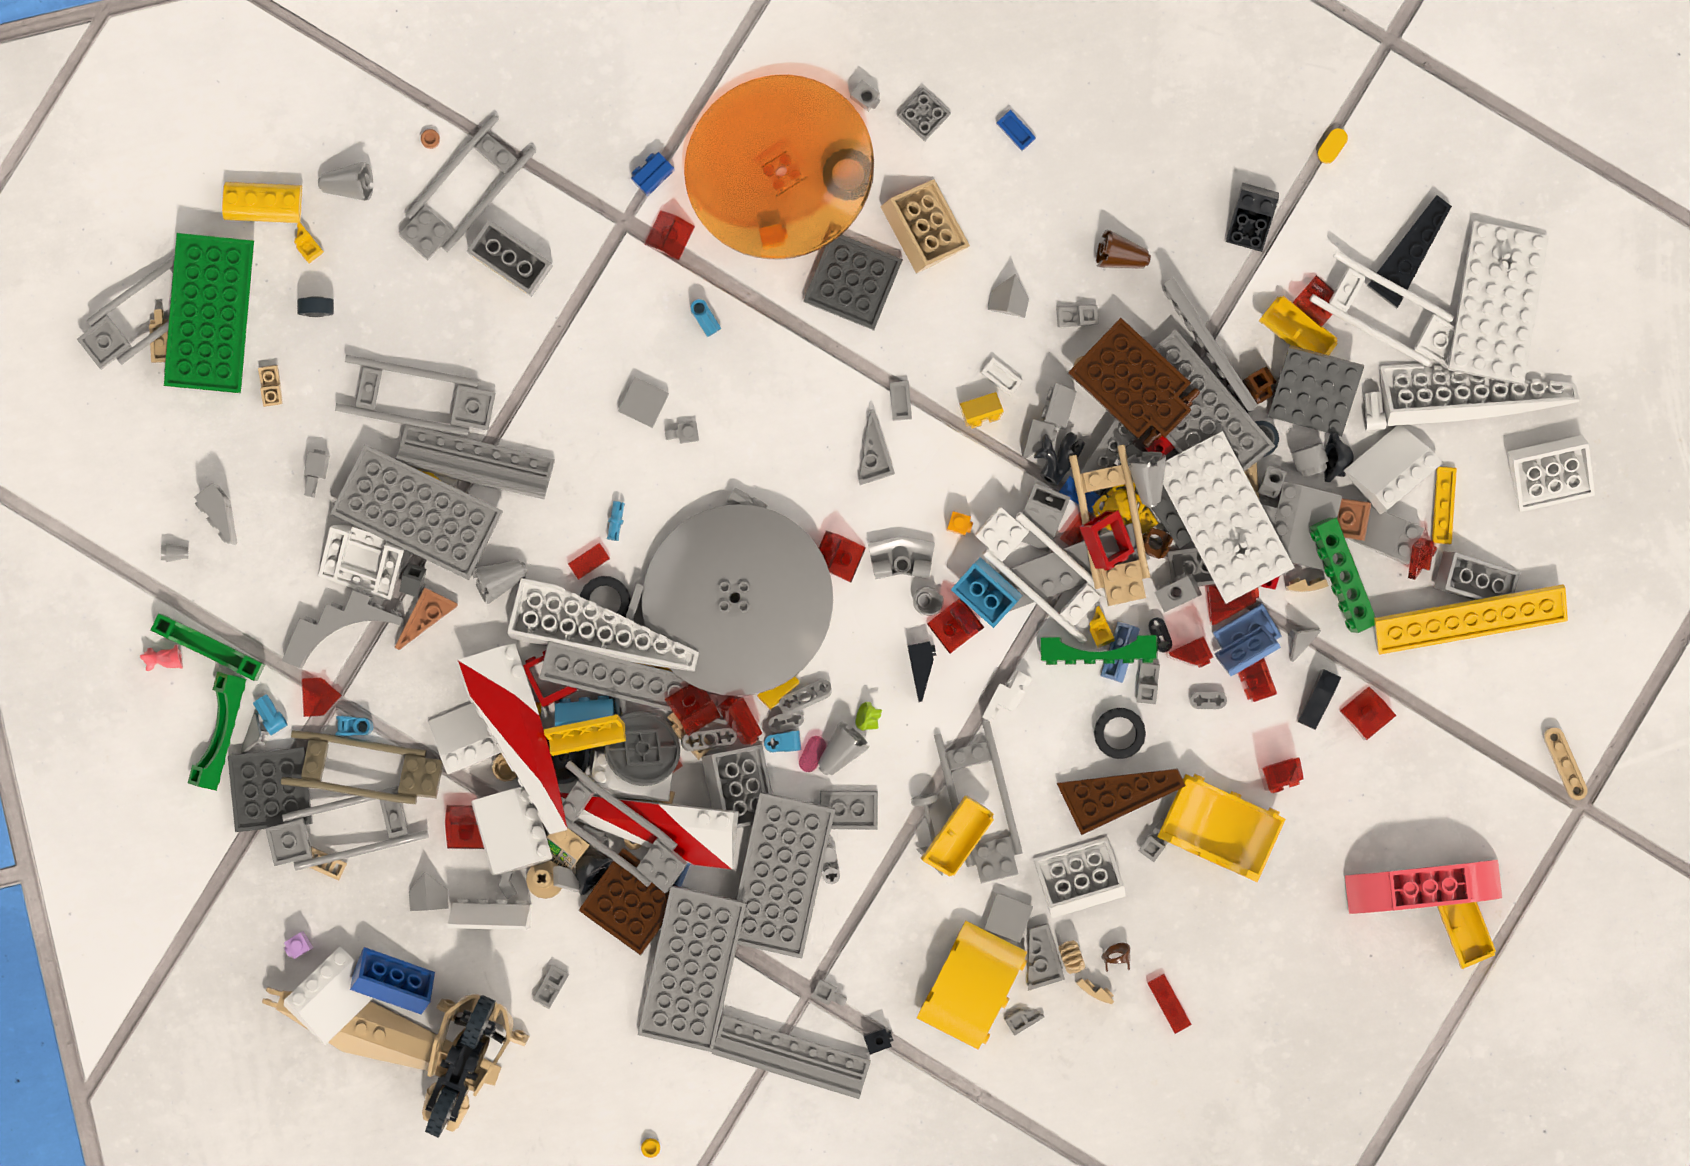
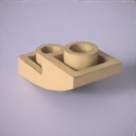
[258,365,283,407]
[1285,577,1329,592]
[1076,978,1114,1004]

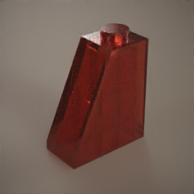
[1207,586,1259,626]
[716,696,762,745]

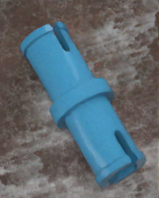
[607,501,625,541]

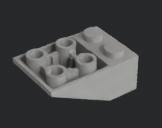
[194,483,237,545]
[1021,483,1071,552]

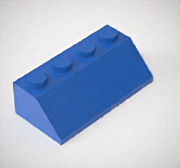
[350,947,435,1015]

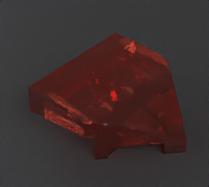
[1408,537,1438,580]
[301,678,342,717]

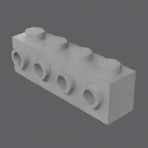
[1080,419,1136,492]

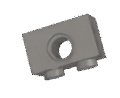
[1155,573,1202,613]

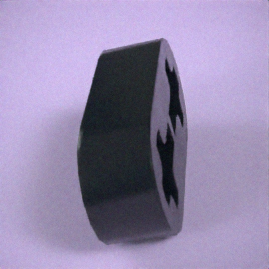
[1148,617,1172,653]

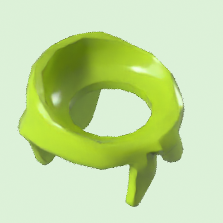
[855,702,882,731]

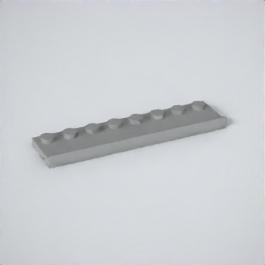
[1163,277,1258,413]
[396,425,555,499]
[998,523,1150,612]
[712,1015,871,1099]

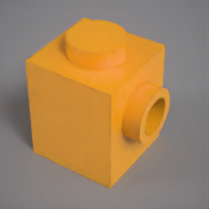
[947,511,973,536]

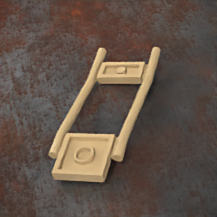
[1069,445,1150,606]

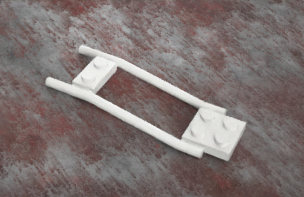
[1309,251,1455,367]
[975,506,1119,644]

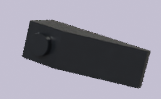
[907,641,937,703]
[1298,669,1341,730]

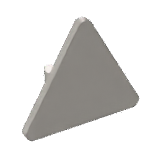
[1288,628,1321,662]
[241,713,269,754]

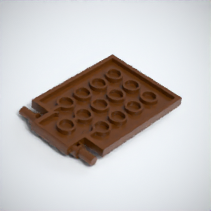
[1068,318,1200,448]

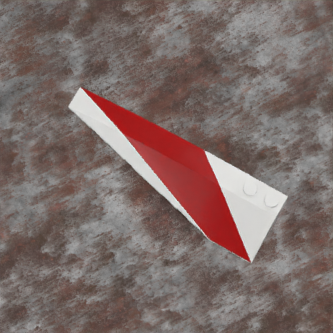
[560,792,739,869]

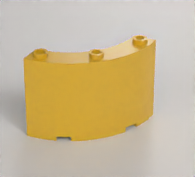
[1157,774,1286,882]
[917,920,1027,1049]

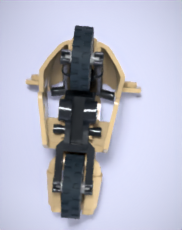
[422,994,530,1138]

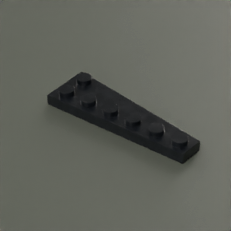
[1367,195,1452,309]

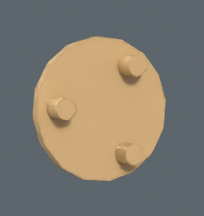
[526,861,562,899]

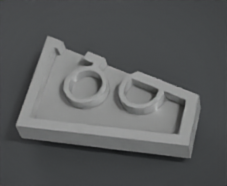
[1028,924,1065,991]

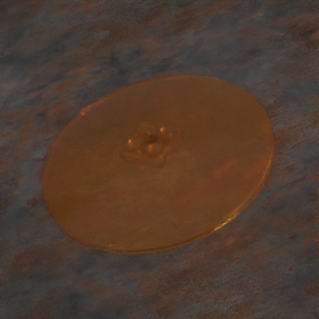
[684,75,875,260]

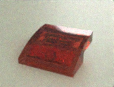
[1292,275,1335,327]

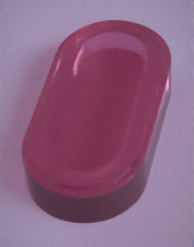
[799,736,826,772]

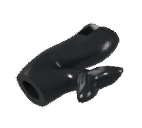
[1034,432,1085,486]

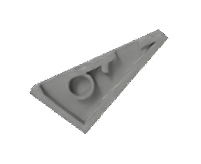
[859,410,895,485]

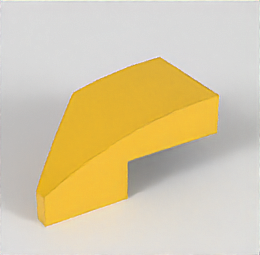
[294,223,324,264]
[1089,606,1115,648]

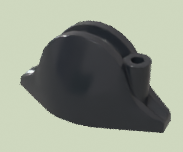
[1324,432,1354,482]
[575,855,613,895]

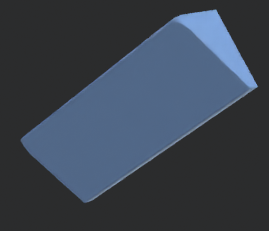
[1101,622,1140,683]

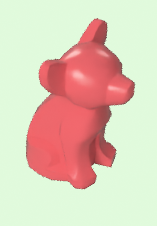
[140,645,183,671]

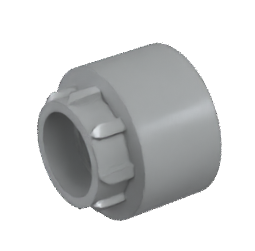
[1291,443,1328,477]

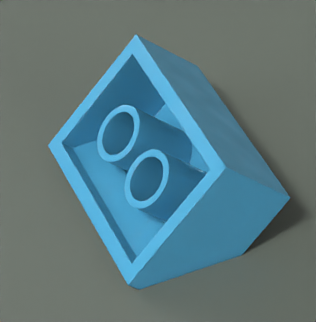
[951,557,1023,628]
[555,695,615,726]

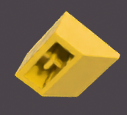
[959,392,1004,429]

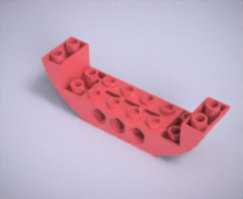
[1345,860,1502,914]

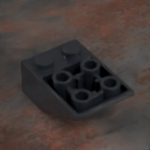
[1226,182,1279,252]

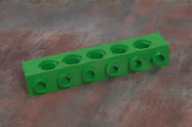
[1309,517,1376,633]

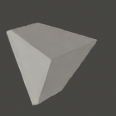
[988,274,1029,318]
[409,872,449,911]

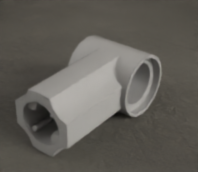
[727,488,768,509]

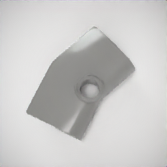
[868,536,935,580]

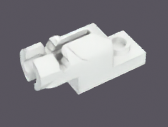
[982,670,1032,721]

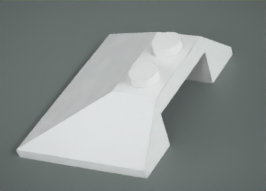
[318,524,404,601]

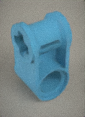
[335,716,374,736]
[764,731,802,753]

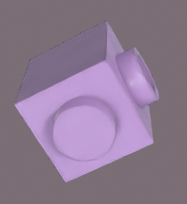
[284,931,313,959]

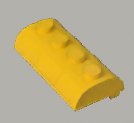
[222,182,302,223]
[1259,295,1338,355]
[921,795,994,877]
[1437,902,1496,969]

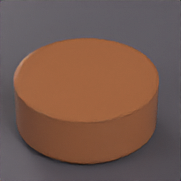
[421,129,440,149]

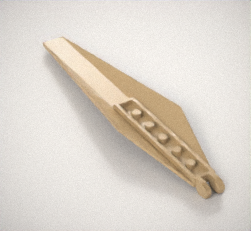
[262,987,501,1086]

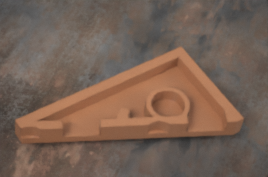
[395,588,458,650]

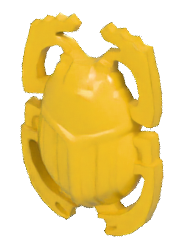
[1092,482,1145,531]

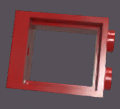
[1079,510,1135,571]
[523,650,578,707]

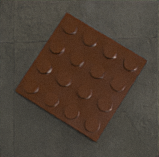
[578,847,676,956]

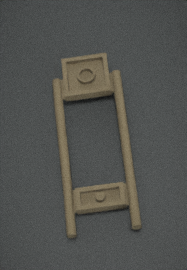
[281,730,443,805]

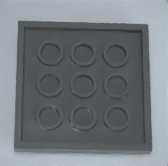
[803,231,903,330]
[1268,345,1364,437]
[228,747,313,832]

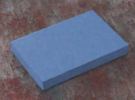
[1213,604,1282,649]
[1214,625,1281,677]

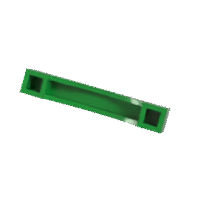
[150,613,266,681]
[1041,635,1158,665]
[188,672,247,791]

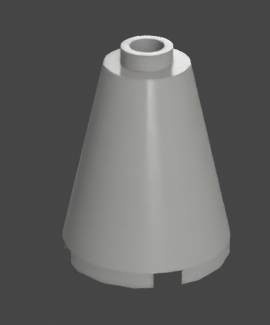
[318,162,373,201]
[1127,452,1166,507]
[472,560,527,604]
[818,722,870,775]

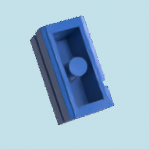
[631,152,675,197]

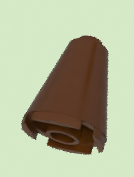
[1096,230,1151,269]

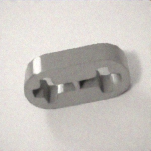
[1190,692,1227,709]
[768,711,804,733]

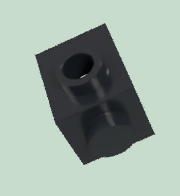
[863,1027,894,1055]

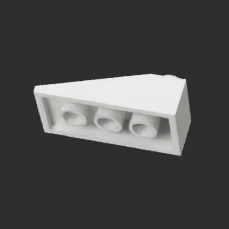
[591,751,673,802]

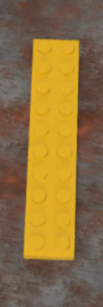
[1374,584,1568,655]

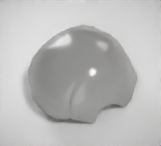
[913,587,944,616]

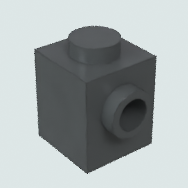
[399,563,427,597]

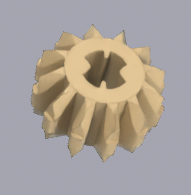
[1058,940,1085,974]

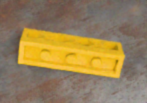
[544,714,626,756]

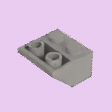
[1041,383,1077,430]

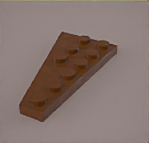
[1057,768,1186,835]

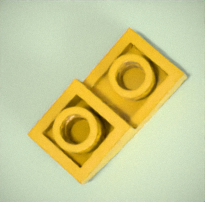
[757,677,799,710]

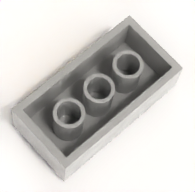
[467,220,553,297]

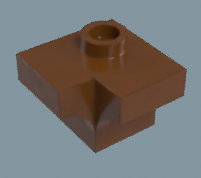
[1242,366,1276,405]

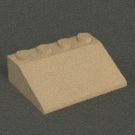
[880,179,970,274]

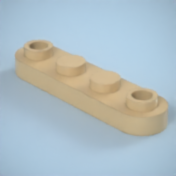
[1544,728,1588,800]

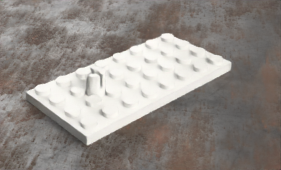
[1448,221,1549,385]
[1163,431,1295,604]

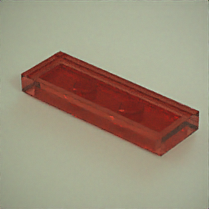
[1147,973,1192,1034]

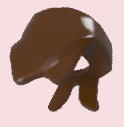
[1143,527,1173,559]
[1101,943,1130,972]

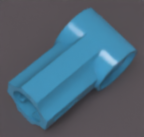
[690,299,721,337]
[253,694,288,736]

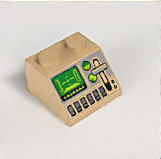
[547,827,591,870]

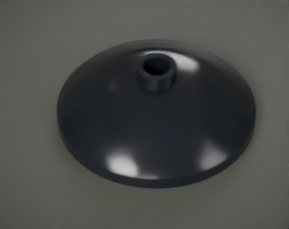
[546,734,590,784]

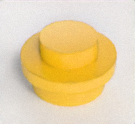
[641,1138,660,1158]

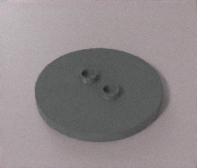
[604,711,680,786]

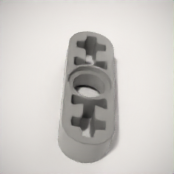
[779,679,832,715]
[681,728,737,751]

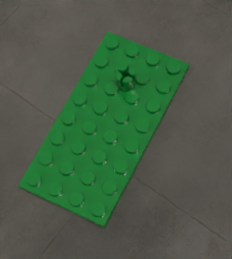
[163,233,254,393]

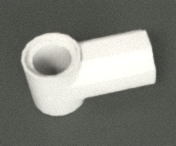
[1364,392,1386,431]

